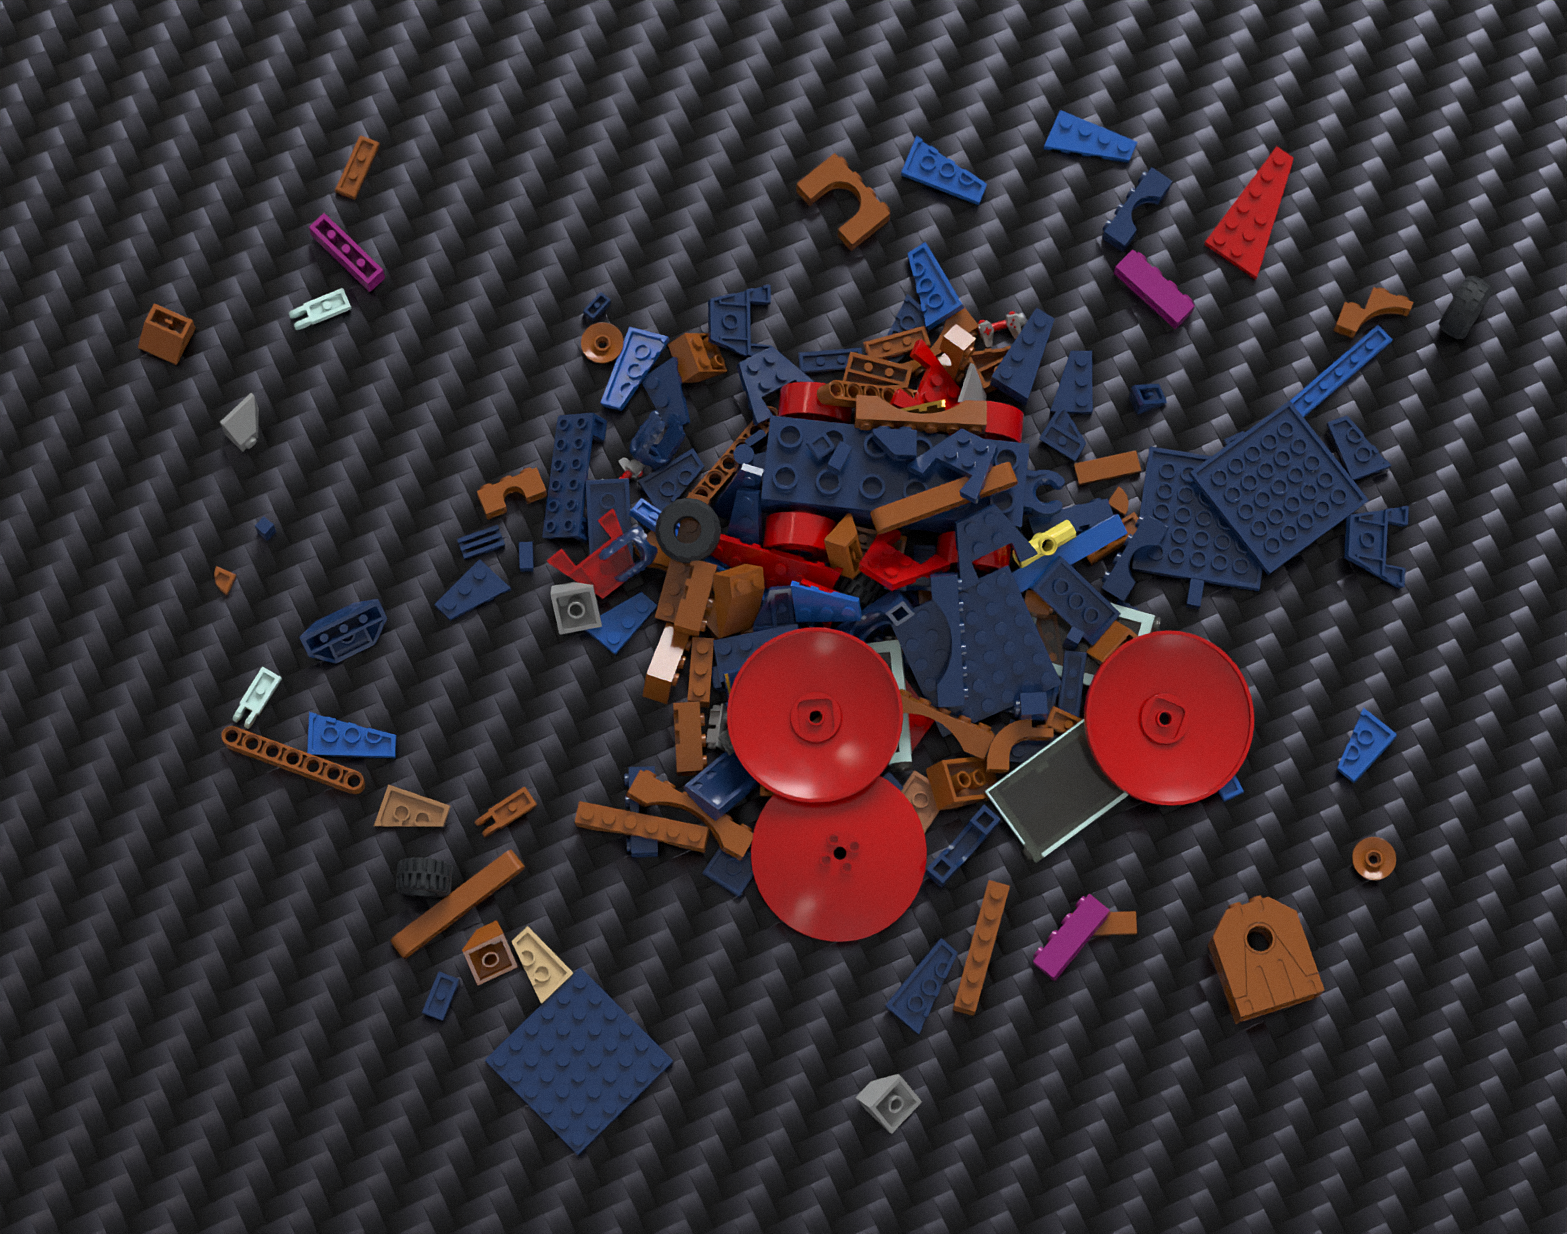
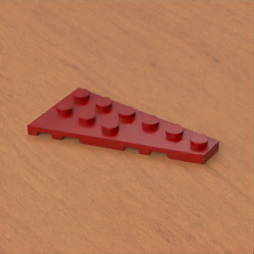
[1204,147,1294,280]
[710,534,843,604]

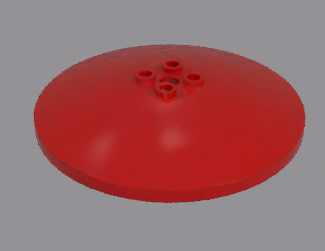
[727,627,903,803]
[1084,631,1254,806]
[751,775,927,942]

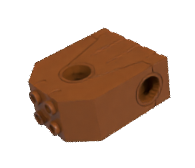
[1208,895,1324,1024]

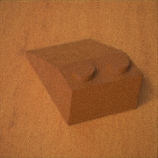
[713,564,765,637]
[926,756,997,810]

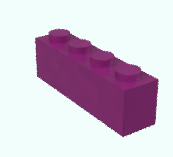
[309,213,385,292]
[1114,250,1195,329]
[1033,894,1111,981]

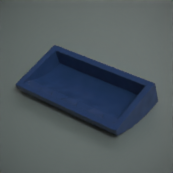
[684,752,759,821]

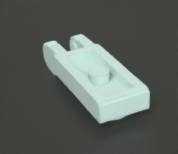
[289,288,351,330]
[232,667,282,729]

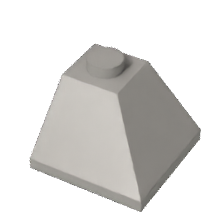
[957,363,987,403]
[220,393,259,452]
[550,582,602,634]
[856,1074,922,1134]

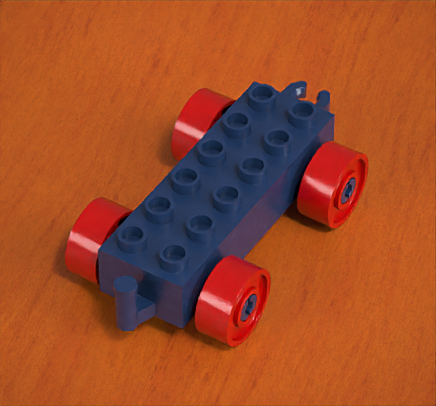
[733,382,1065,578]

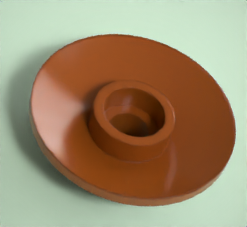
[581,322,624,363]
[1352,837,1396,880]

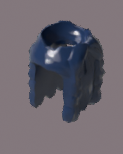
[630,410,685,470]
[599,526,658,582]

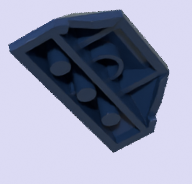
[299,599,387,663]

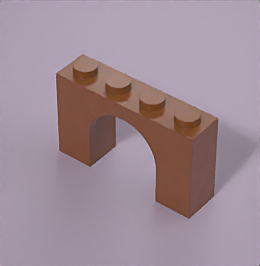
[796,153,890,251]

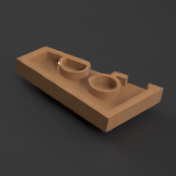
[374,785,451,827]

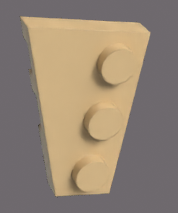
[512,926,574,1005]

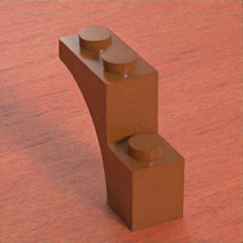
[1334,287,1413,338]

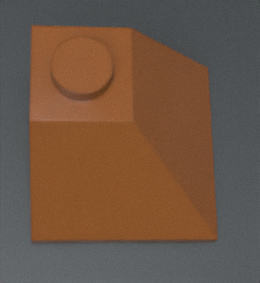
[462,920,518,985]

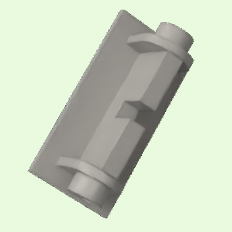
[706,704,728,751]

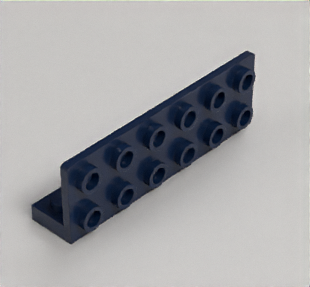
[542,413,607,544]

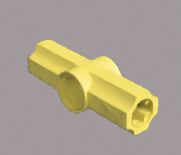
[1012,520,1076,568]

